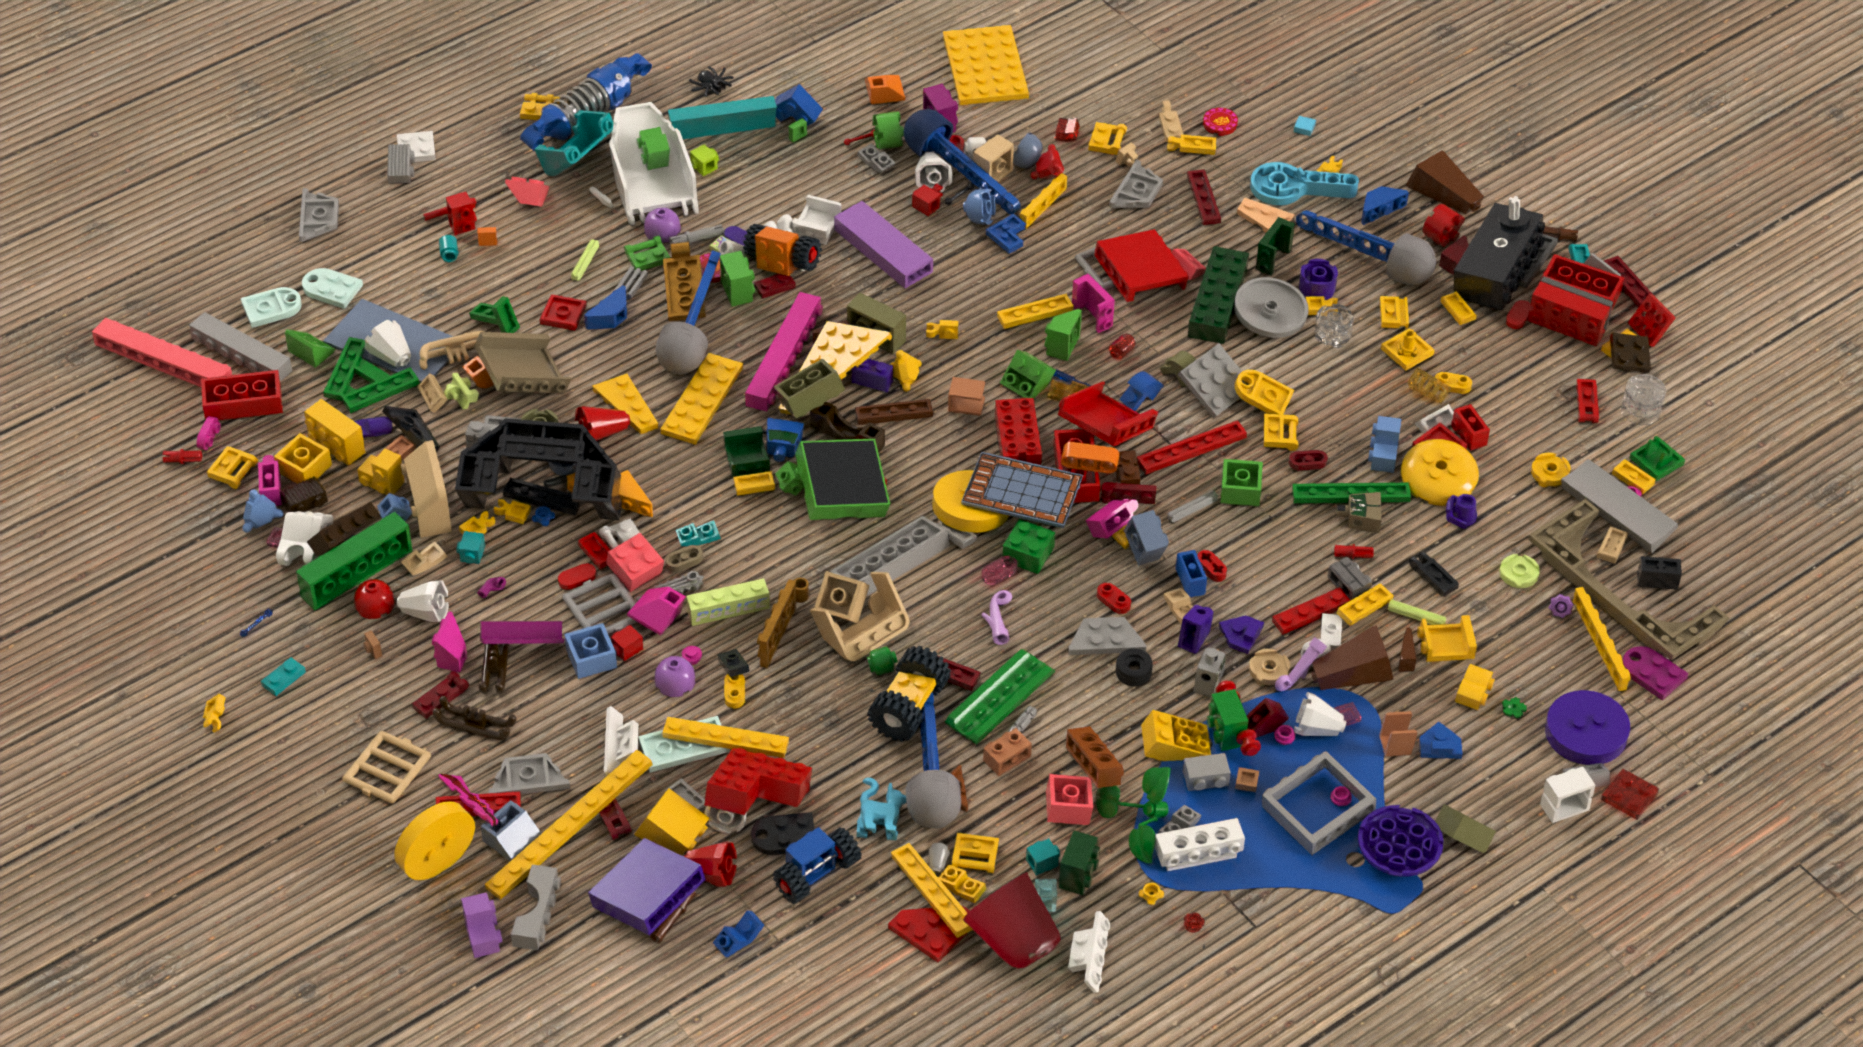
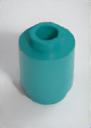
[439,235,458,262]

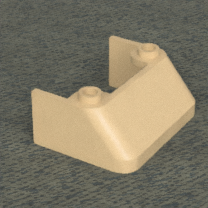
[401,440,452,538]
[810,572,910,661]

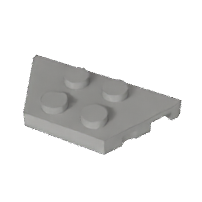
[1109,159,1163,208]
[299,188,339,242]
[1068,617,1146,655]
[488,753,570,795]

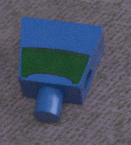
[766,418,804,462]

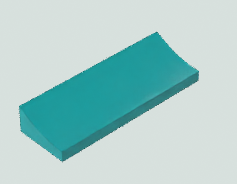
[668,96,777,139]

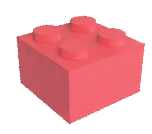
[606,533,664,592]
[1046,774,1093,825]

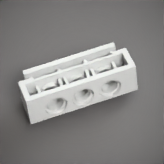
[1155,818,1245,871]

